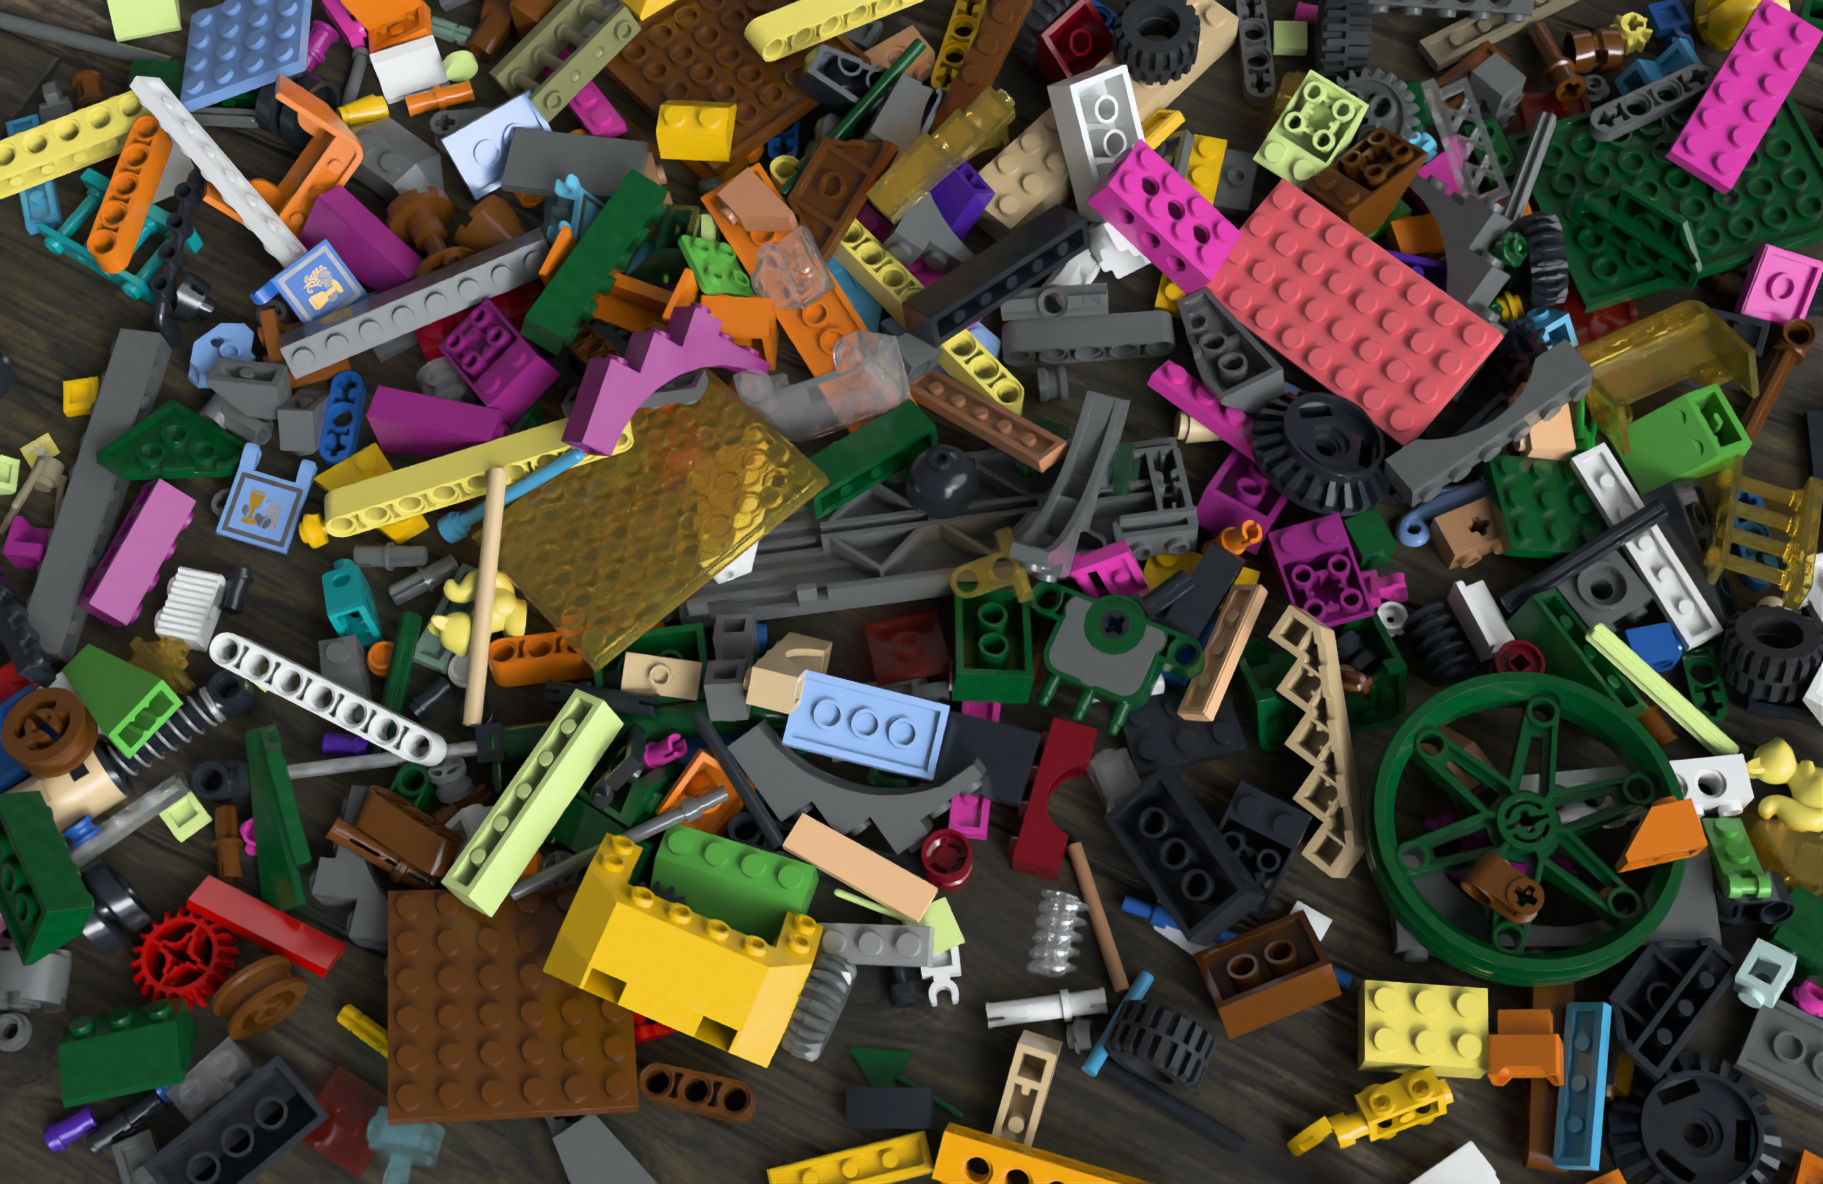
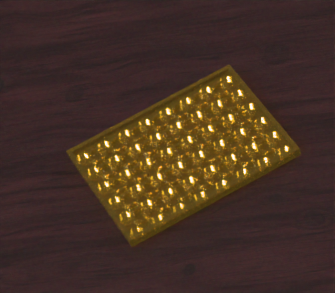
[471,367,829,673]

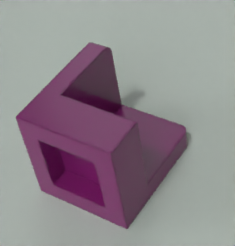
[2,516,51,570]

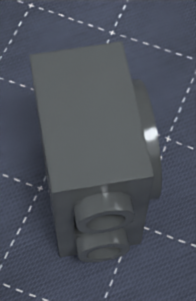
[1555,550,1654,634]

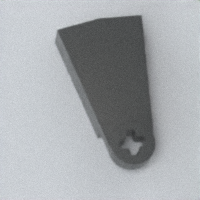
[545,1114,658,1184]

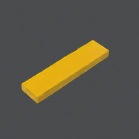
[767,1130,934,1184]

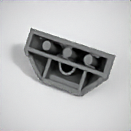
[348,117,444,203]

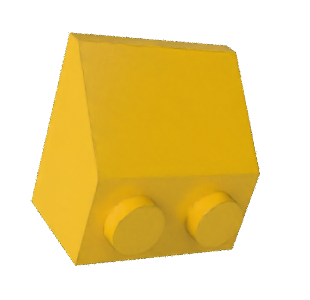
[656,100,737,162]

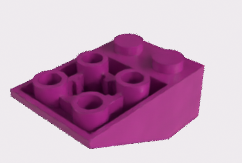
[438,297,562,425]
[1266,513,1375,628]

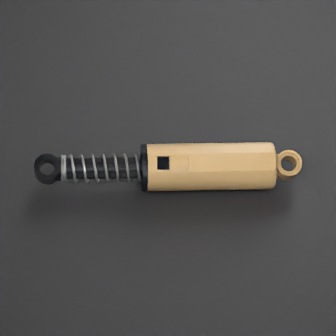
[4,669,257,833]

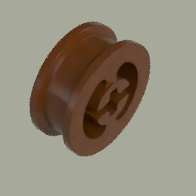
[1,687,98,778]
[210,955,307,1040]

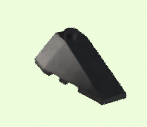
[1639,480,1739,625]

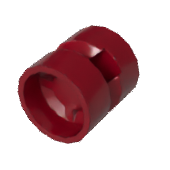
[1486,640,1546,675]
[921,829,972,892]

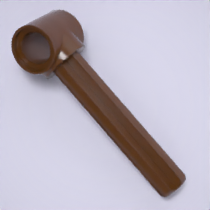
[1740,318,1816,443]

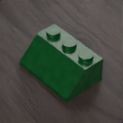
[590,622,711,706]
[58,997,199,1108]

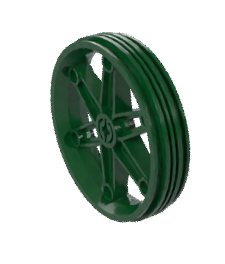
[1362,672,1687,987]

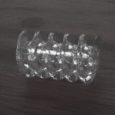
[1026,890,1089,978]

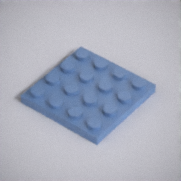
[180,0,312,113]

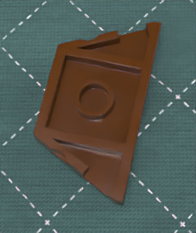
[787,138,899,264]

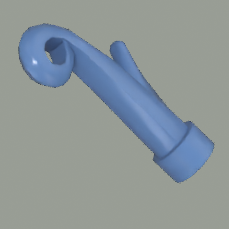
[1395,476,1489,547]

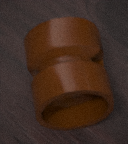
[1563,26,1623,75]

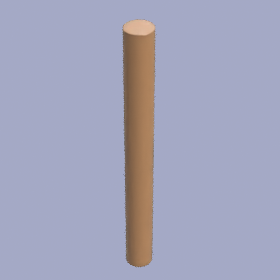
[1067,842,1130,994]

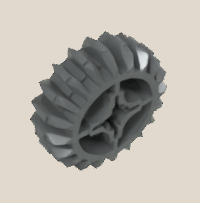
[781,952,857,1062]

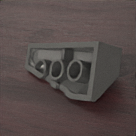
[1176,287,1284,414]

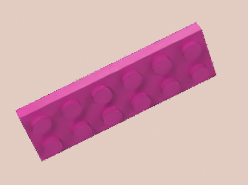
[1665,0,1823,195]

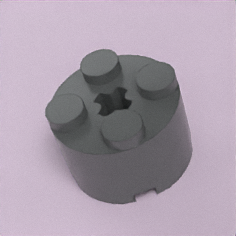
[0,943,72,1013]

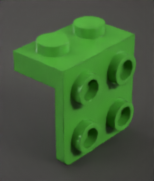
[678,235,754,297]

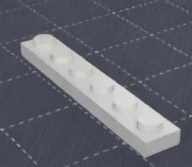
[1569,442,1724,651]

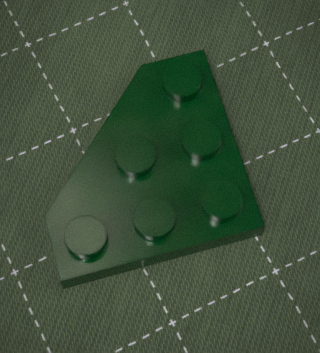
[96,399,246,480]

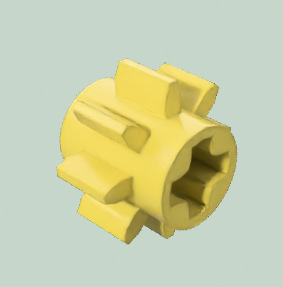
[1610,12,1653,55]

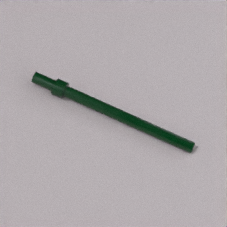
[778,38,926,199]

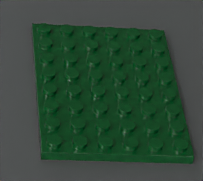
[1506,72,1823,314]

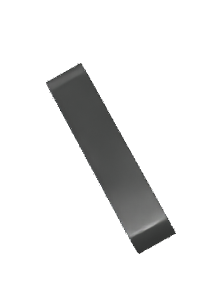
[1001,310,1176,366]

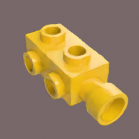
[1327,1067,1454,1149]

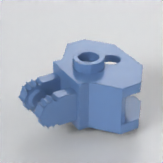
[188,323,256,388]

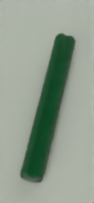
[371,612,422,754]

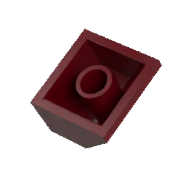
[1037,0,1113,85]

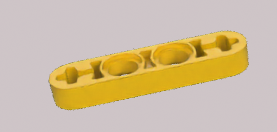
[931,0,987,101]

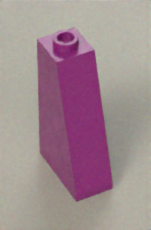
[298,185,423,293]
[366,386,510,456]

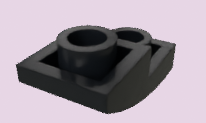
[845,1087,933,1129]

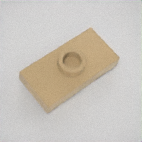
[621,652,703,701]

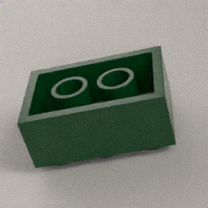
[950,583,1033,704]

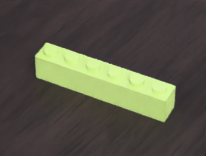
[441,689,624,917]

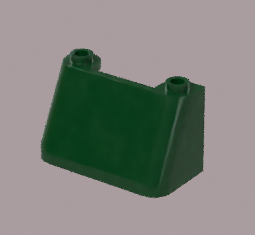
[1235,608,1407,753]

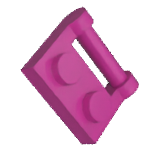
[1069,540,1150,600]

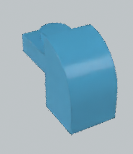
[1613,38,1702,96]

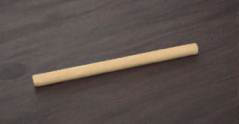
[462,468,507,727]

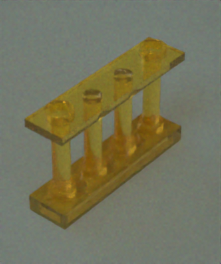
[1704,454,1823,611]

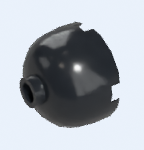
[905,444,979,519]

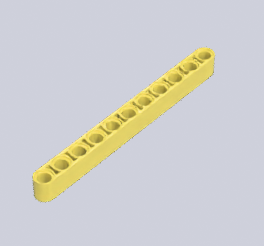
[770,155,1024,416]

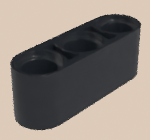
[1161,542,1246,641]

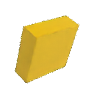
[63,376,101,417]

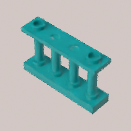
[36,168,203,305]

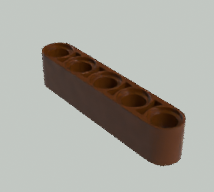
[1522,982,1574,1173]

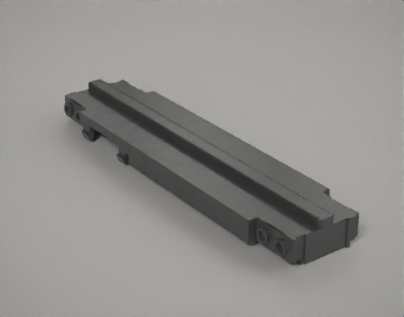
[594,437,1198,628]

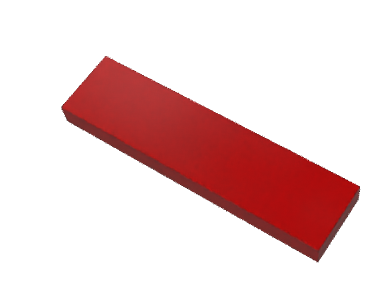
[186,875,346,978]

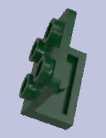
[576,761,685,828]
[1764,887,1823,989]

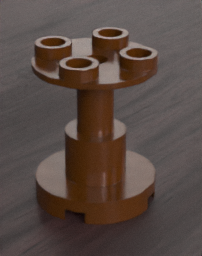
[385,186,477,279]

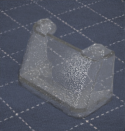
[733,330,911,443]

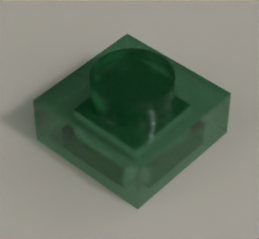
[1113,442,1140,496]

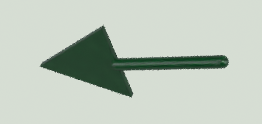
[848,1047,964,1119]

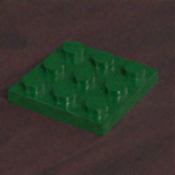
[1480,454,1602,560]

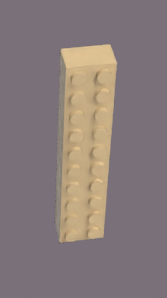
[975,0,1239,241]

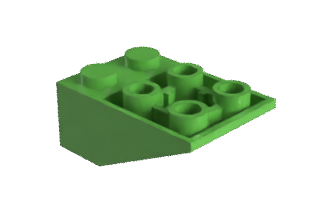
[1607,383,1753,496]

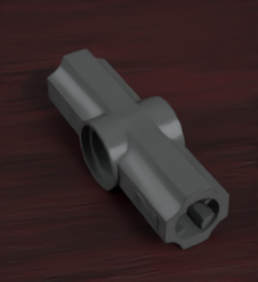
[1000,283,1109,321]

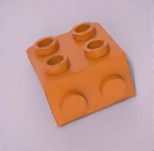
[340,0,432,54]

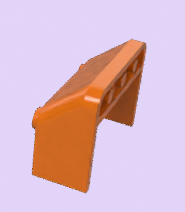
[203,74,363,239]
[539,225,701,333]

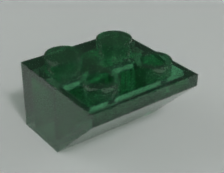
[626,205,702,284]

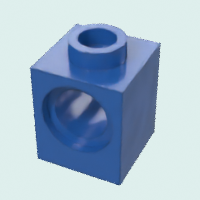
[1620,622,1682,678]

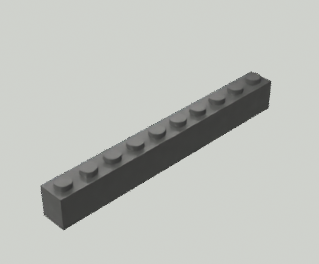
[26,328,172,667]

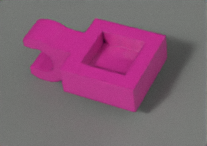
[1360,570,1408,608]

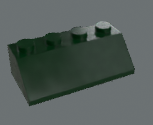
[0,791,94,966]

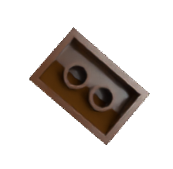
[1193,909,1342,1040]

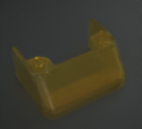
[1576,300,1760,456]

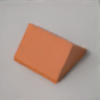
[655,748,756,837]

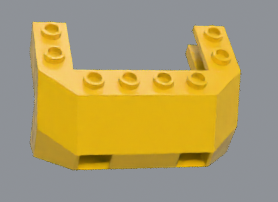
[543,832,824,1068]

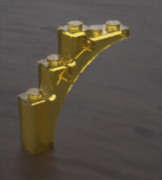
[865,85,1016,225]

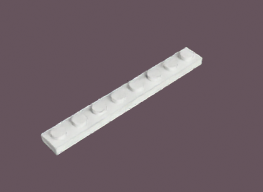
[130,76,308,268]

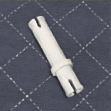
[986,987,1108,1029]

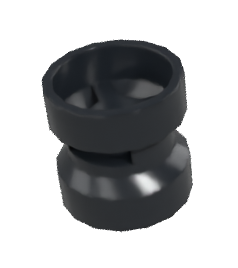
[1336,630,1380,675]

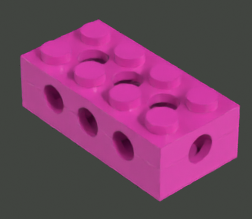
[1086,139,1242,295]

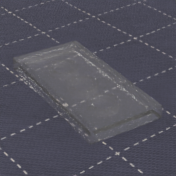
[67,771,190,868]

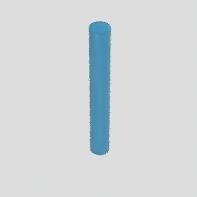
[1082,970,1154,1077]

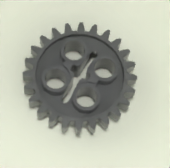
[1337,67,1421,152]

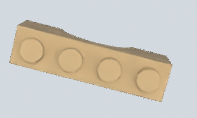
[743,632,833,715]

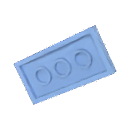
[781,670,950,782]

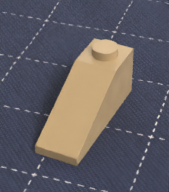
[992,1030,1063,1147]

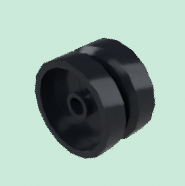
[255,70,340,150]
[81,855,154,956]

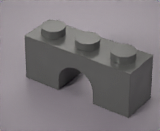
[704,613,760,722]

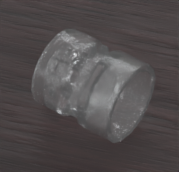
[415,357,479,405]

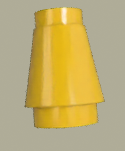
[336,94,389,127]

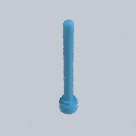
[437,448,584,544]

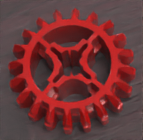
[130,906,241,1012]

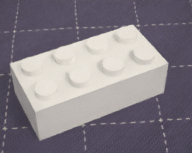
[1047,64,1145,222]

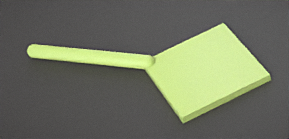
[834,888,965,956]

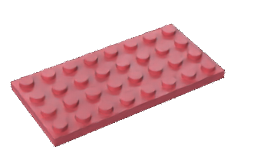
[1196,178,1504,447]

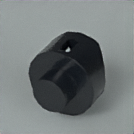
[168,272,217,323]

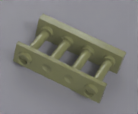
[489,0,641,123]

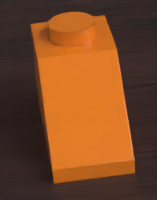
[1615,796,1708,873]

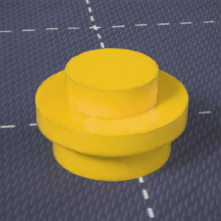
[1496,290,1524,323]

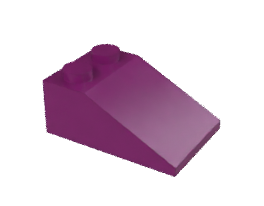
[1197,448,1289,555]

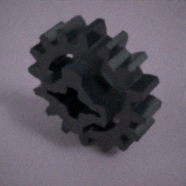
[1480,318,1555,395]

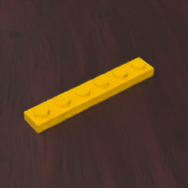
[1154,134,1228,318]

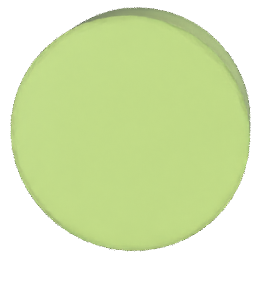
[443,50,478,82]

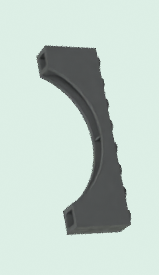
[1389,852,1722,963]

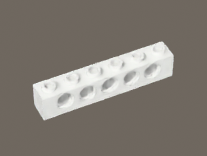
[1508,754,1754,832]

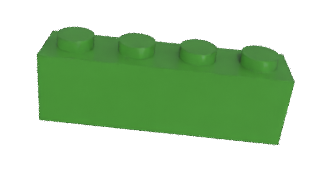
[650,824,819,944]

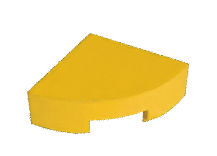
[1286,1116,1333,1157]

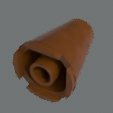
[453,194,529,253]

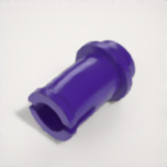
[322,732,372,757]
[42,1104,99,1152]

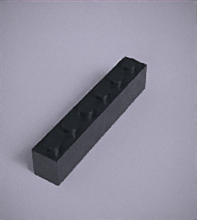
[902,204,1090,348]

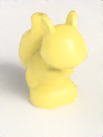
[427,569,527,658]
[1746,736,1823,835]

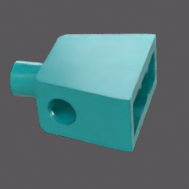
[322,559,384,648]

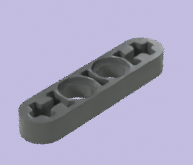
[1235,0,1276,107]
[1588,64,1715,142]

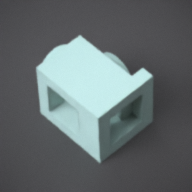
[1733,938,1797,1009]

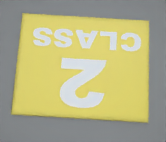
[20,433,60,468]

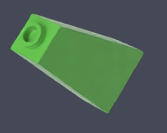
[62,643,183,759]

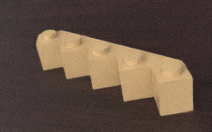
[1268,605,1365,878]

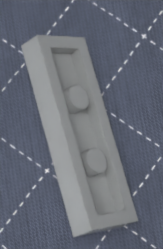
[816,923,935,968]

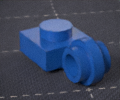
[1644,0,1694,50]

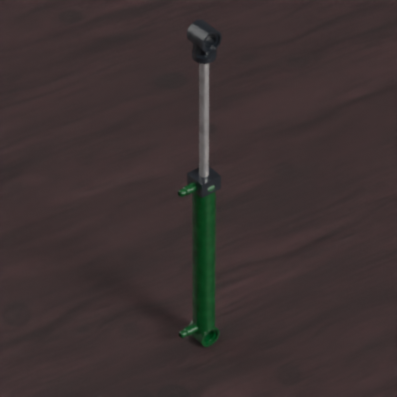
[191,699,807,803]

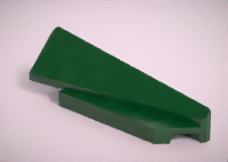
[245,724,314,913]

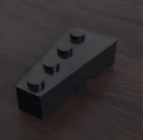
[792,44,948,147]

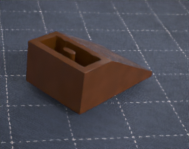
[1302,126,1428,237]

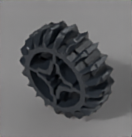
[1517,211,1569,308]

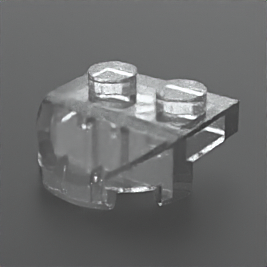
[751,225,836,310]

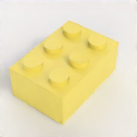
[1358,980,1489,1079]

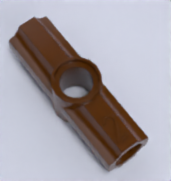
[466,0,518,63]

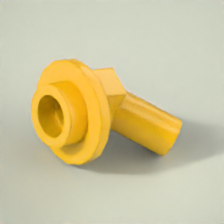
[299,513,329,549]

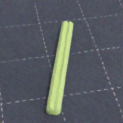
[1585,622,1739,756]

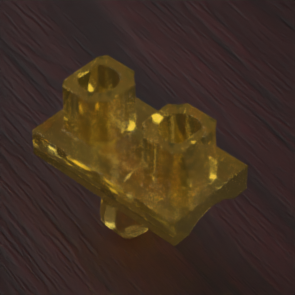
[128,636,196,694]

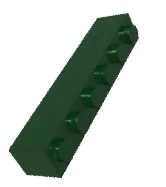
[520,169,668,356]

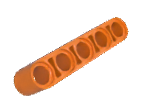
[87,115,173,274]
[488,621,666,687]

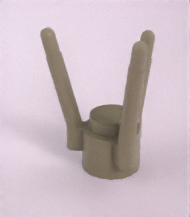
[0,455,69,535]

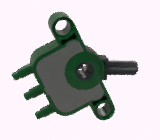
[1029,569,1205,736]

